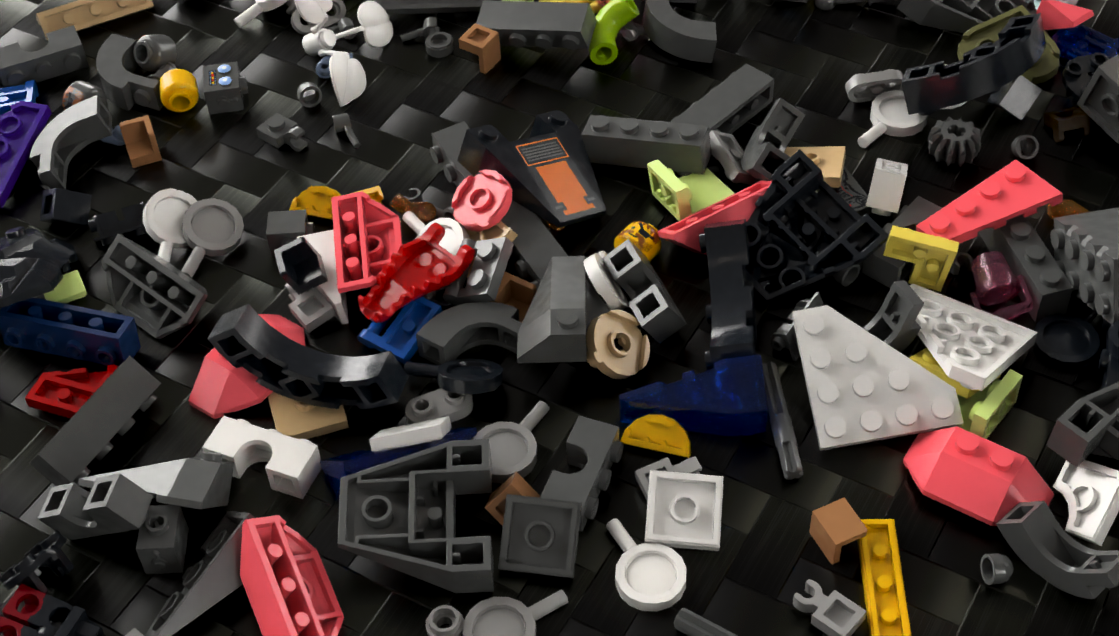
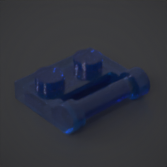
[1051,23,1119,60]

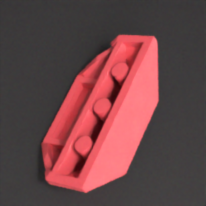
[657,180,772,256]
[331,191,403,293]
[188,314,306,419]
[903,426,1055,526]
[240,515,344,636]

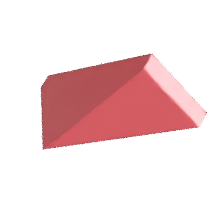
[1036,0,1094,30]

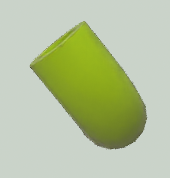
[588,0,639,65]

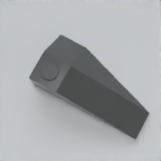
[517,256,587,363]
[78,451,234,509]
[145,511,255,636]

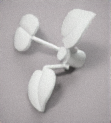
[294,0,393,107]

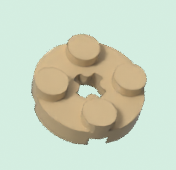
[586,309,650,379]

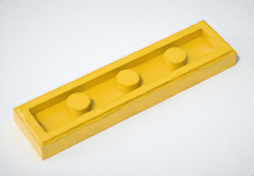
[857,519,911,636]

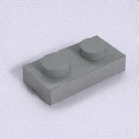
[709,130,757,185]

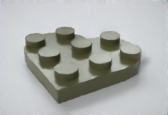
[957,5,1060,85]

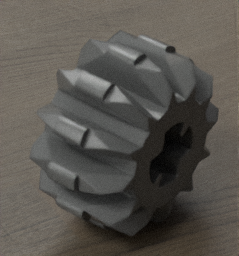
[928,117,982,167]

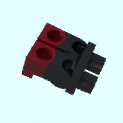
[0,583,105,636]

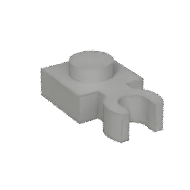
[793,579,867,636]

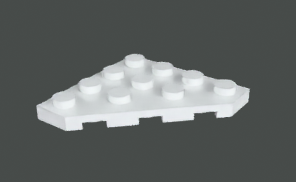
[910,283,1038,391]
[792,305,964,451]

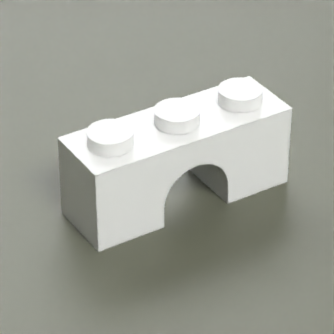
[202,416,323,499]

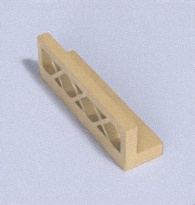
[36,0,154,41]

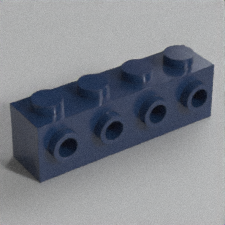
[0,297,141,366]

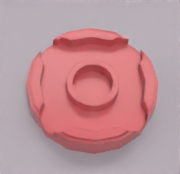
[452,169,512,232]

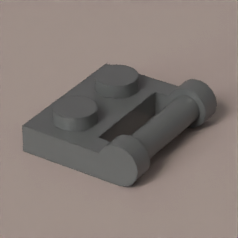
[442,237,514,305]

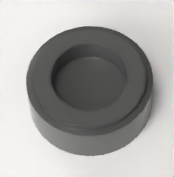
[425,32,454,58]

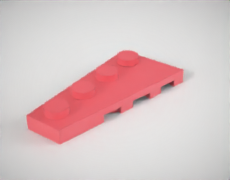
[916,160,1063,244]

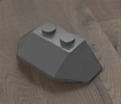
[101,234,208,340]

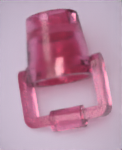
[970,251,1034,321]

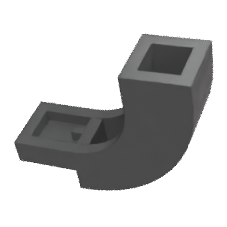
[642,0,717,63]
[96,34,164,111]
[30,95,112,190]
[741,98,805,181]
[863,280,924,353]
[416,301,522,365]
[996,501,1119,599]

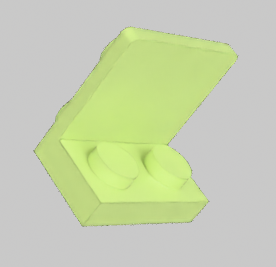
[647,159,735,221]
[957,369,1023,439]

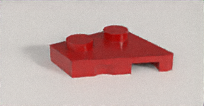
[25,365,119,418]

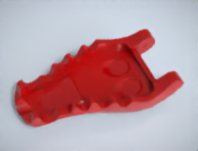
[358,222,475,323]

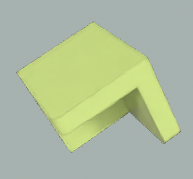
[44,270,87,304]

